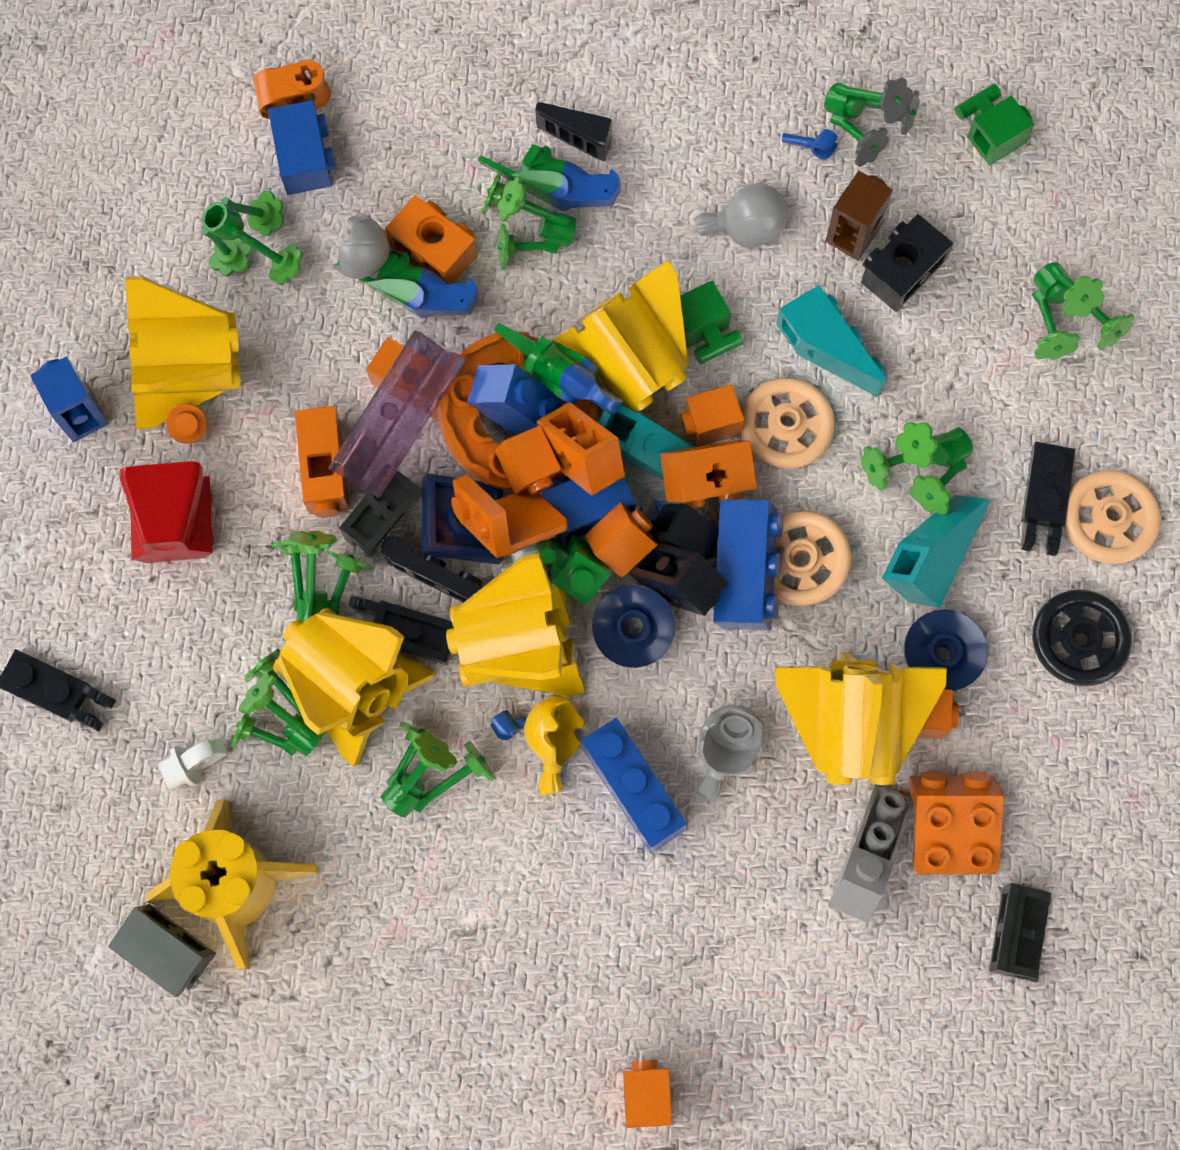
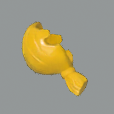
[523,695,585,795]

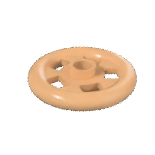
[741,378,835,469]
[1064,470,1161,564]
[773,511,852,606]

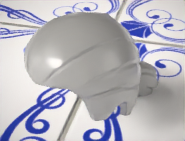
[695,183,789,248]
[334,213,390,279]
[696,705,766,802]

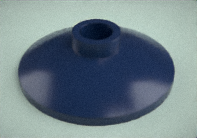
[592,585,675,668]
[904,610,988,691]

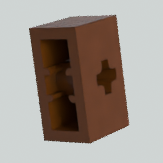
[825,170,893,261]

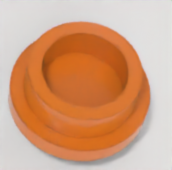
[166,403,207,444]

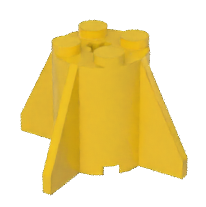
[553,260,689,412]
[125,276,240,429]
[446,553,585,697]
[273,608,435,767]
[774,652,947,785]
[146,799,318,971]

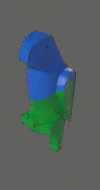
[477,144,621,211]
[337,251,479,318]
[494,323,624,417]

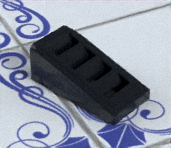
[535,102,612,162]

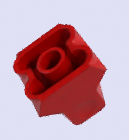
[119,461,214,563]

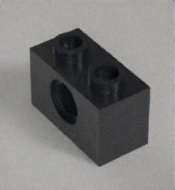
[861,214,954,312]
[628,541,728,616]

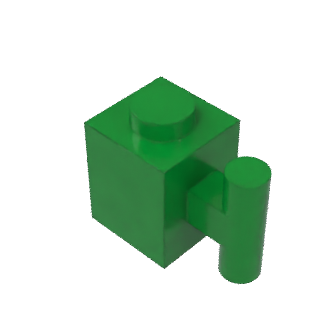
[954,84,1035,166]
[680,280,743,365]
[537,534,611,606]

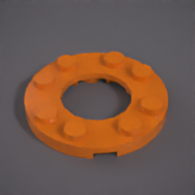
[437,331,598,492]

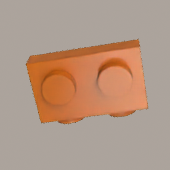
[451,475,568,558]
[909,771,1004,874]

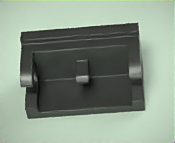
[339,466,423,558]
[989,883,1052,983]
[108,904,217,998]

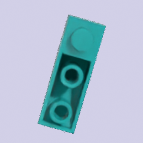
[776,285,887,397]
[598,405,712,480]
[882,495,990,608]

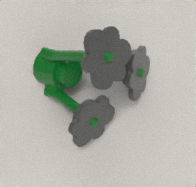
[824,78,920,167]

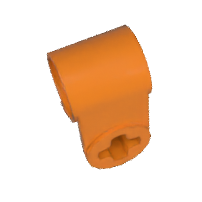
[253,60,331,120]

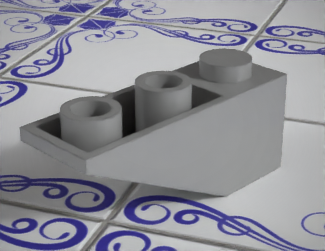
[828,784,914,923]

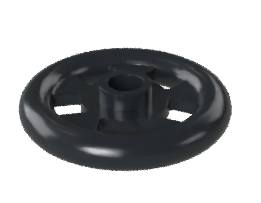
[1032,589,1132,686]

